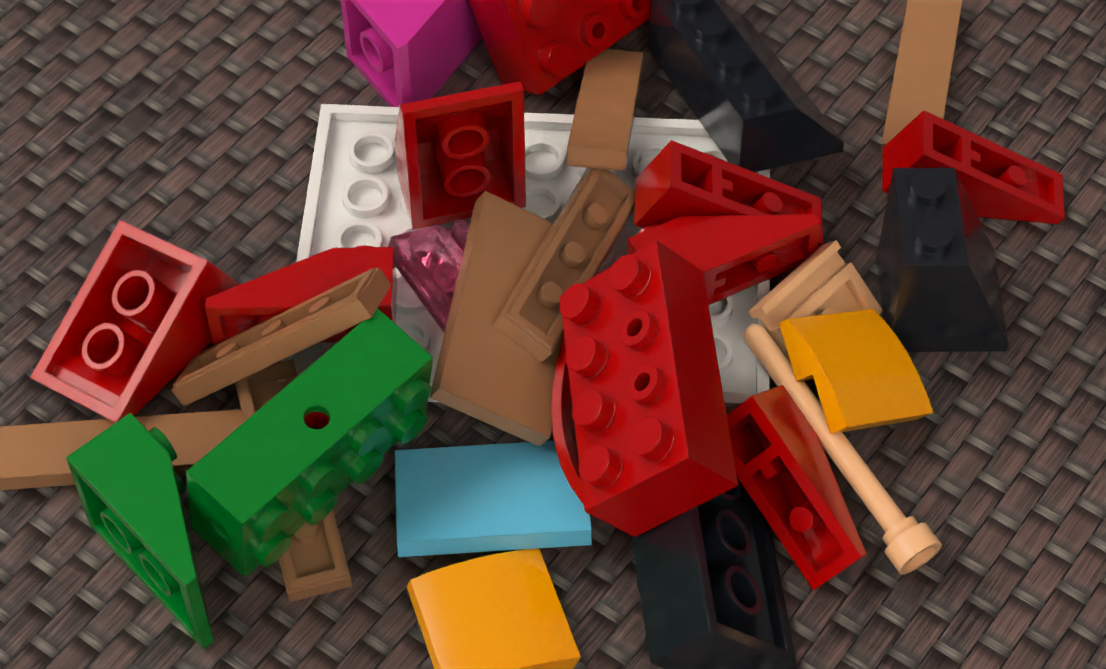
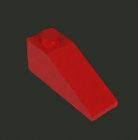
[882,110,1065,224]
[634,140,823,249]
[627,214,821,305]
[205,245,397,344]
[727,385,867,590]

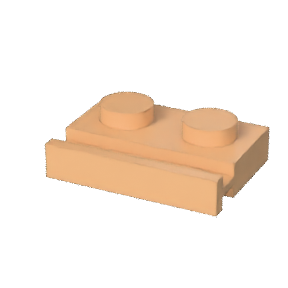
[748,240,883,361]

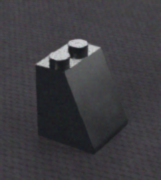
[876,168,1008,352]

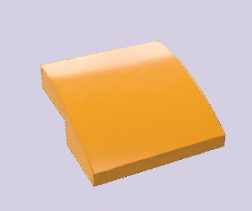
[779,309,933,434]
[407,548,581,669]

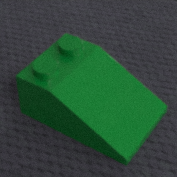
[66,413,214,649]

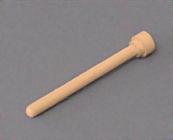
[744,324,942,575]

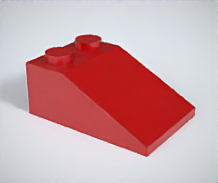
[394,81,526,230]
[30,220,240,423]

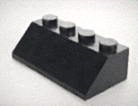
[649,0,844,172]
[631,477,797,669]

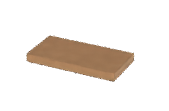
[429,191,564,447]

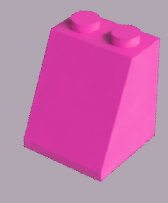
[340,0,483,107]

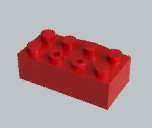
[468,0,651,95]
[551,240,738,537]

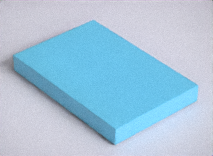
[395,440,592,557]

